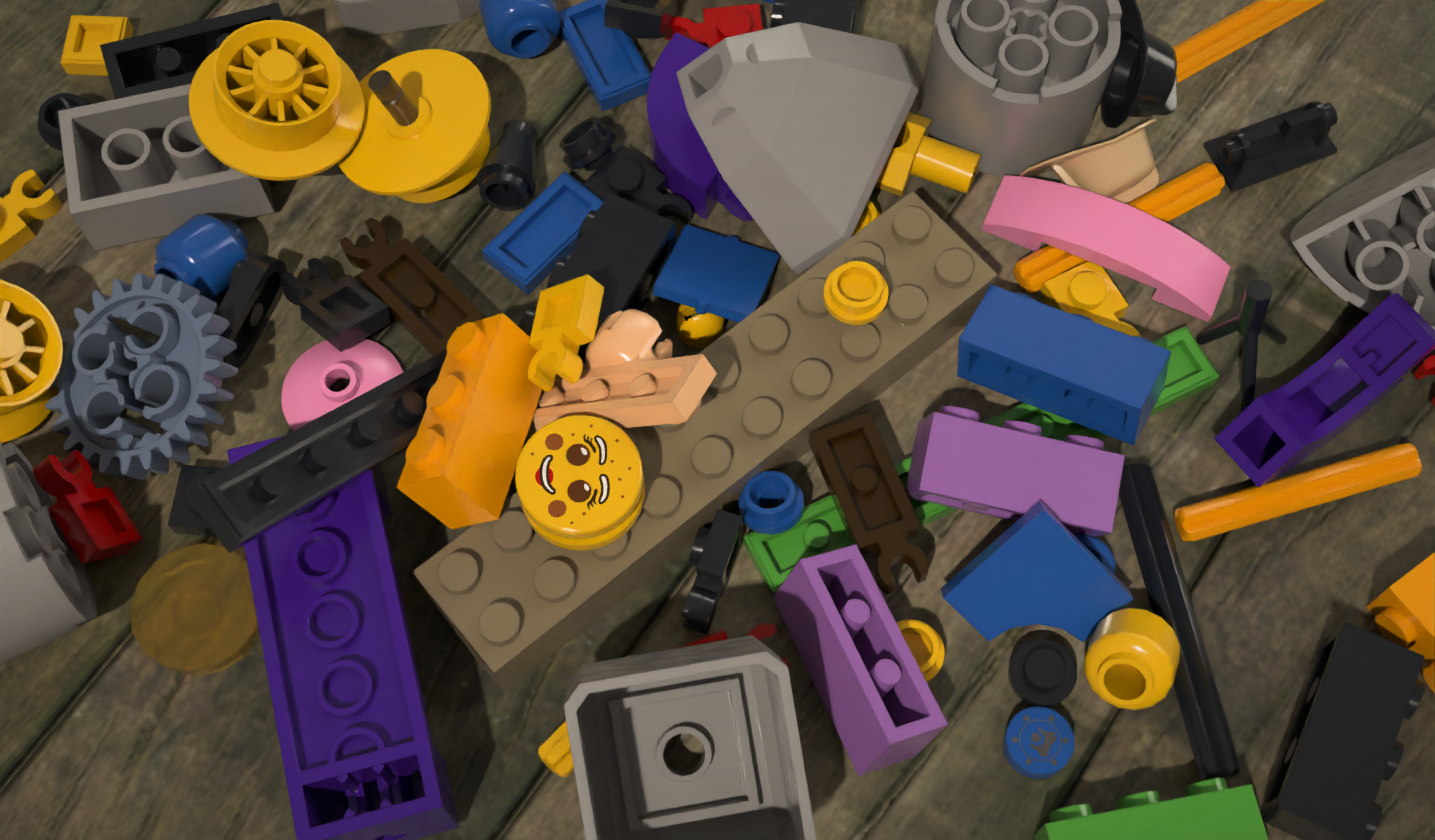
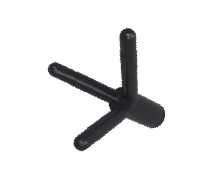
[1196,280,1287,412]

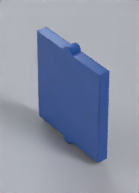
[653,224,780,322]

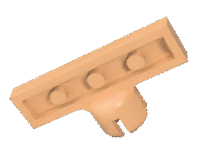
[527,309,717,437]

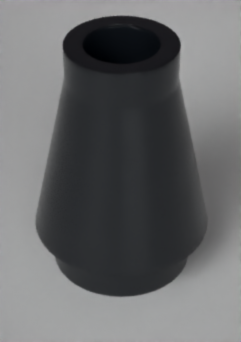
[477,120,538,211]

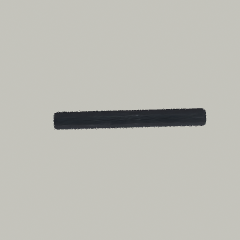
[1119,463,1240,781]

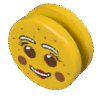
[515,415,645,551]

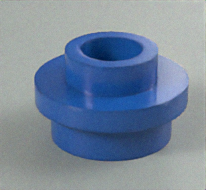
[739,471,805,534]

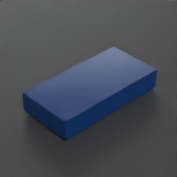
[558,0,651,112]
[482,171,604,295]

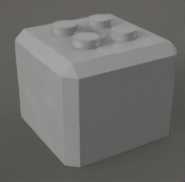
[564,635,816,840]

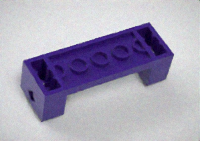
[227,436,459,840]

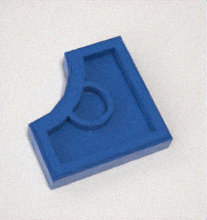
[941,501,1133,642]

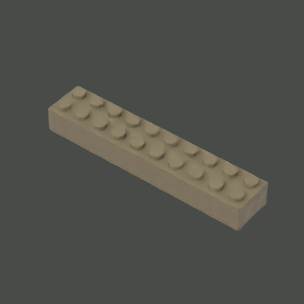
[412,191,998,693]

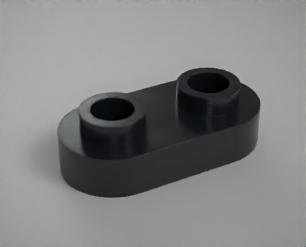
[214,252,287,369]

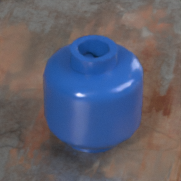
[479,0,560,58]
[154,214,248,302]

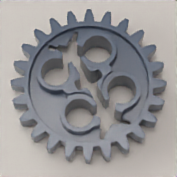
[45,273,238,480]

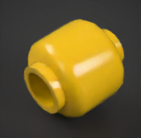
[1084,608,1180,710]

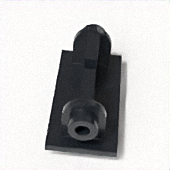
[1203,101,1338,193]

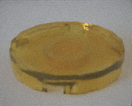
[130,543,259,677]

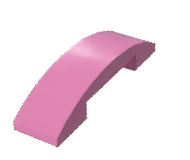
[981,175,1231,322]

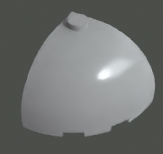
[1290,136,1435,330]

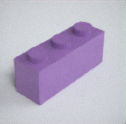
[905,406,1125,537]
[773,544,948,776]

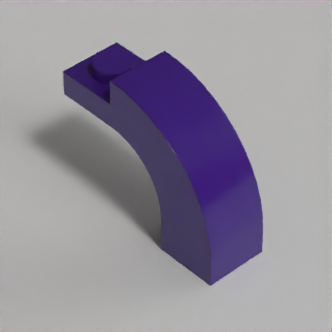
[647,32,754,221]
[1214,293,1435,487]

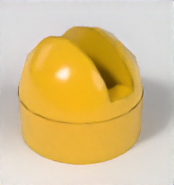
[675,304,725,348]

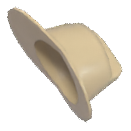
[1020,118,1159,204]

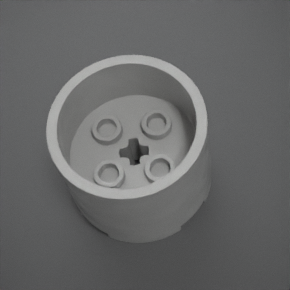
[921,0,1122,176]
[0,441,97,665]

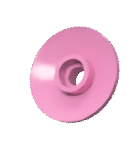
[281,339,403,431]

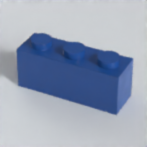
[957,284,1171,445]

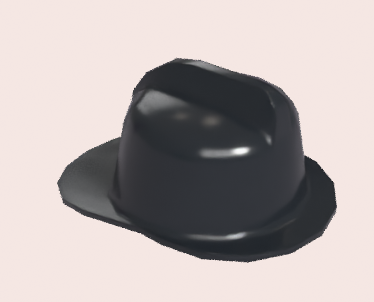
[1100,0,1177,128]

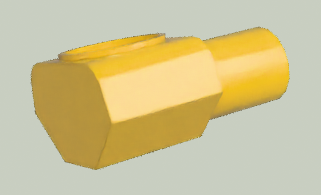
[875,112,981,197]

